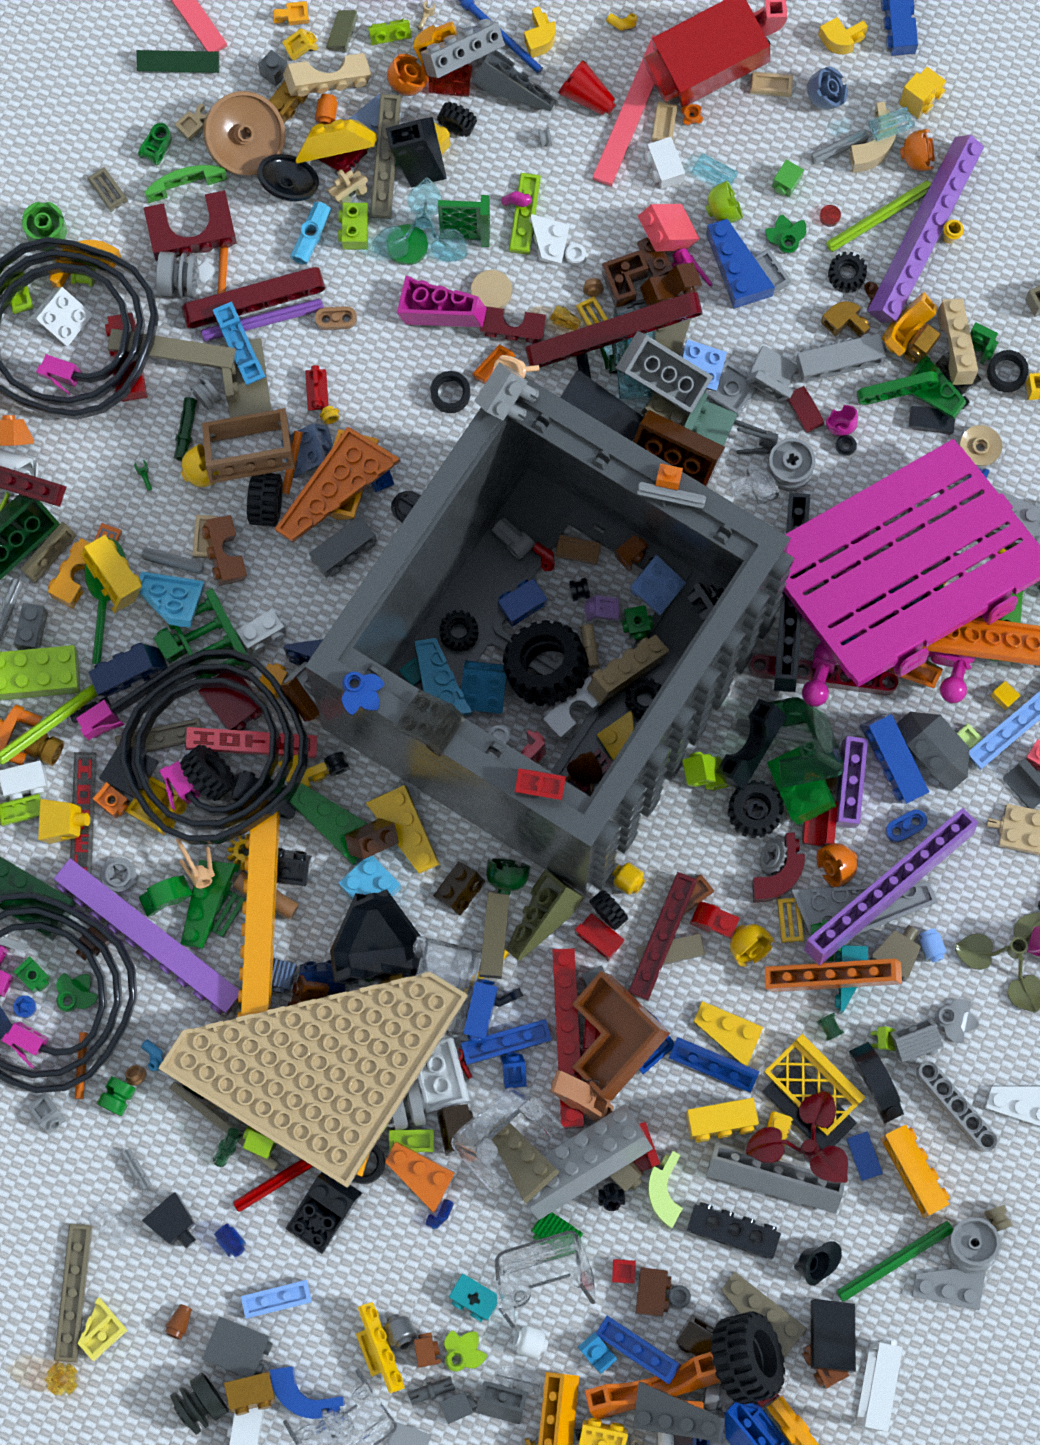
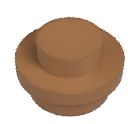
[583,278,604,297]
[125,1065,147,1086]

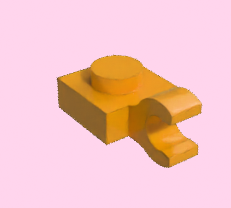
[273,1,309,25]

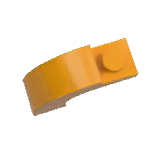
[49,240,121,288]
[881,292,938,357]

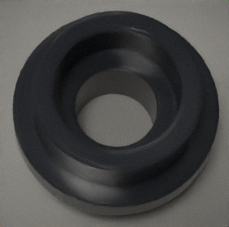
[835,435,857,456]

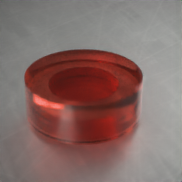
[819,205,841,227]

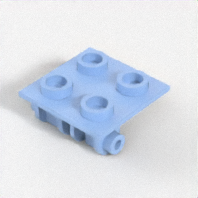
[682,339,727,391]
[630,555,686,615]

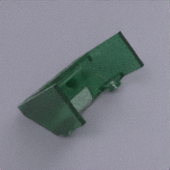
[770,697,844,788]

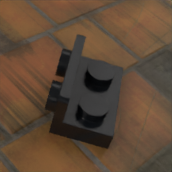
[277,848,312,887]

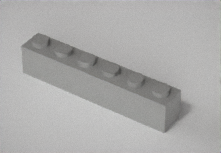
[706,1142,845,1214]

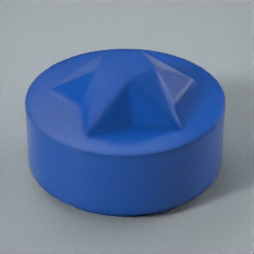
[13,995,37,1018]

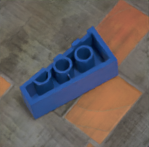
[881,0,918,56]

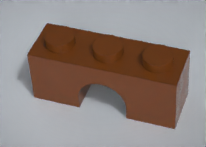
[201,515,247,586]

